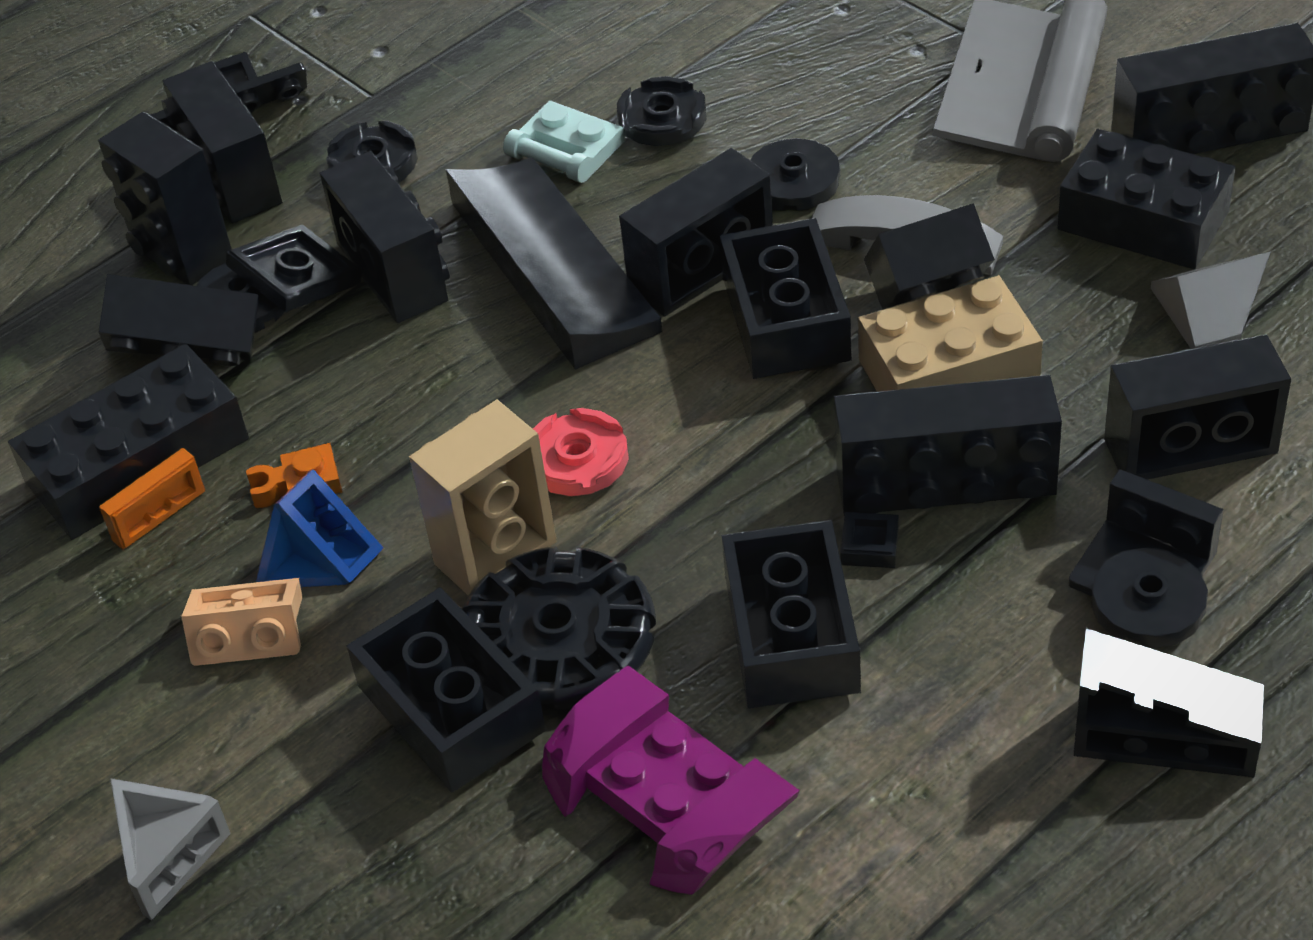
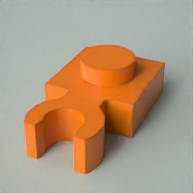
[246,443,342,508]

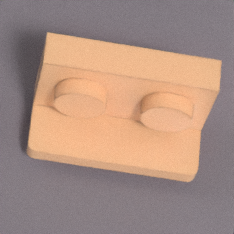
[181,578,302,666]

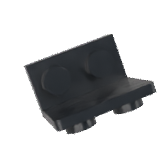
[1069,469,1224,596]

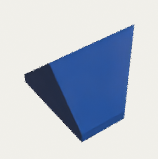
[256,469,383,587]

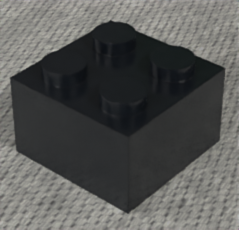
[864,203,995,310]

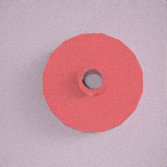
[533,408,629,497]

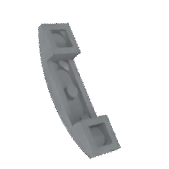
[812,195,1003,275]

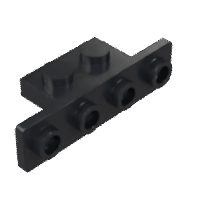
[150,52,307,133]

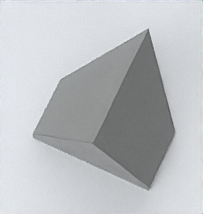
[1151,251,1271,349]
[110,778,231,920]

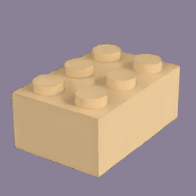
[858,275,1043,392]
[409,399,557,595]

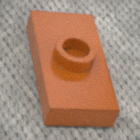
[99,448,205,550]

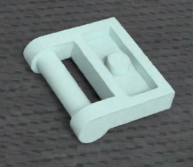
[503,100,625,183]

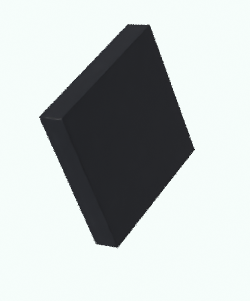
[226,225,362,312]

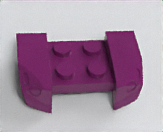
[542,665,800,895]

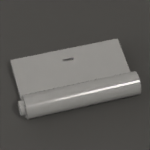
[932,0,1107,162]

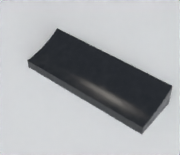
[446,157,662,370]

